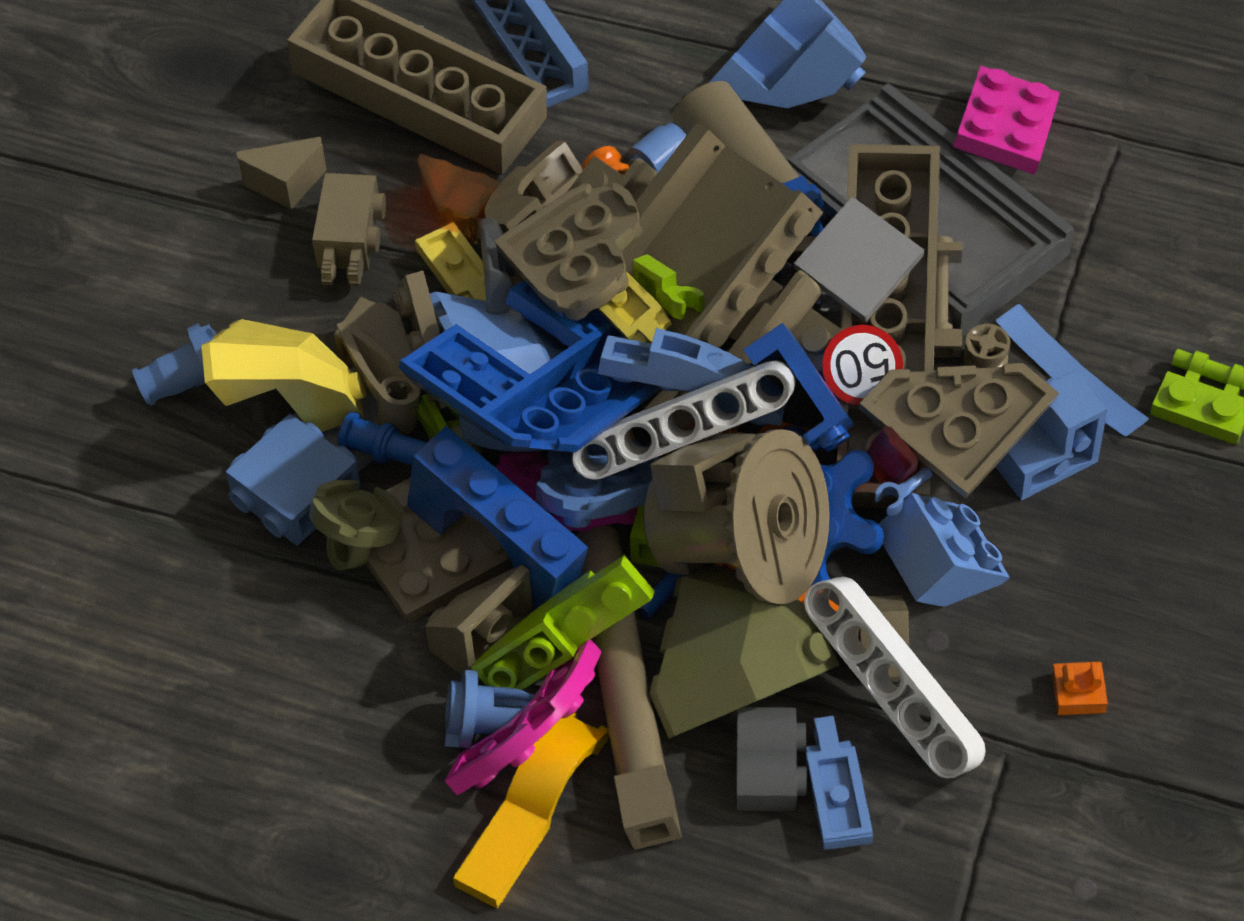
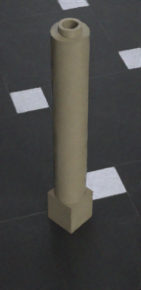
[576,525,682,850]

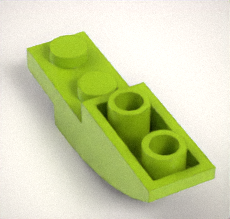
[471,556,654,690]

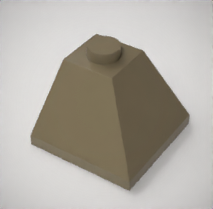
[425,565,534,675]

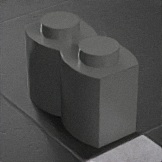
[737,707,806,811]

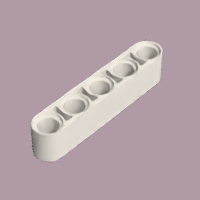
[572,360,796,480]
[804,577,985,778]

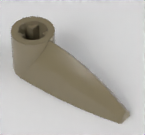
[336,320,420,435]

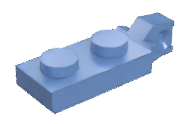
[806,716,873,850]

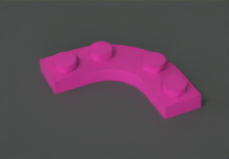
[445,639,601,795]

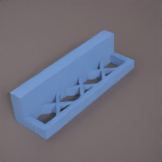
[471,0,589,108]

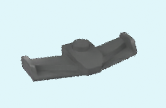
[476,218,515,313]

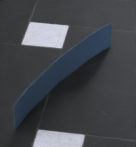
[996,304,1149,436]

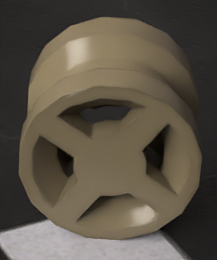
[963,323,1010,368]

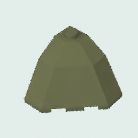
[649,564,839,738]

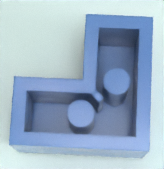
[995,370,1107,501]

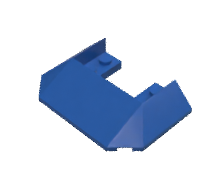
[398,280,669,452]

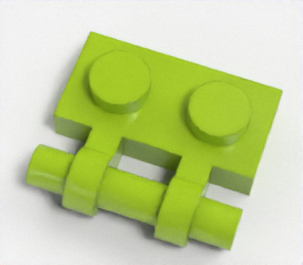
[1150,349,1244,445]

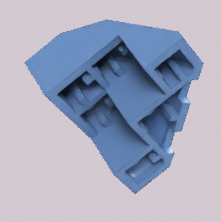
[709,0,866,108]
[430,292,566,374]

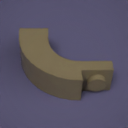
[485,141,583,234]

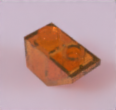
[417,154,498,244]

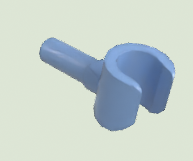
[875,467,932,516]

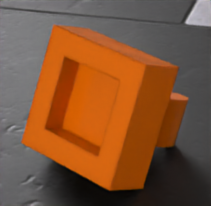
[1052,662,1108,715]

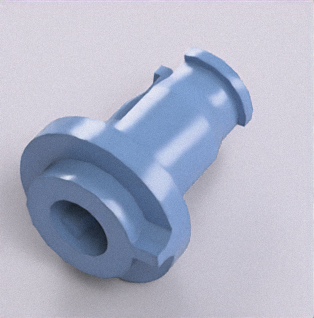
[132,323,216,406]
[444,670,536,748]

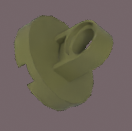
[309,480,404,570]

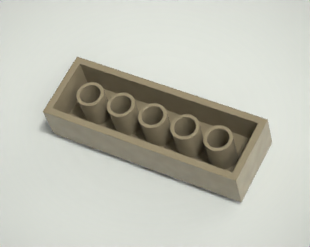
[287,0,547,175]

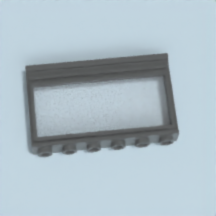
[787,83,1074,337]

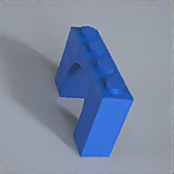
[407,426,588,610]

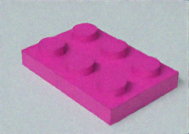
[953,66,1060,175]

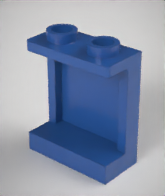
[743,323,855,452]

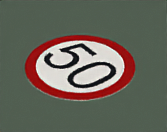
[822,325,903,406]

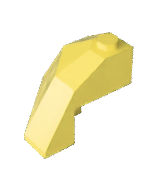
[201,319,366,432]

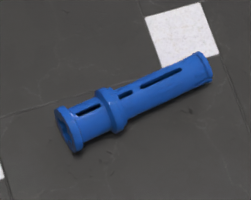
[338,411,427,466]

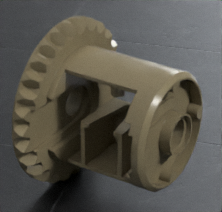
[644,429,829,604]

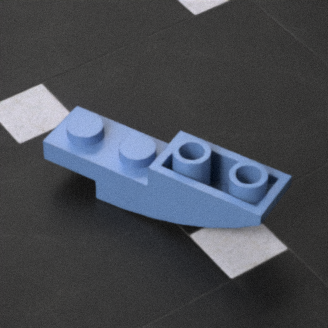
[598,328,786,426]

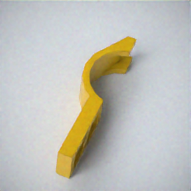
[453,712,610,909]

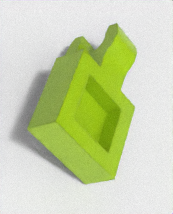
[632,254,704,320]

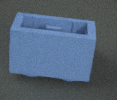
[879,493,1010,607]

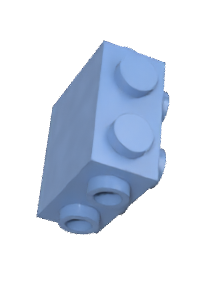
[225,413,361,546]

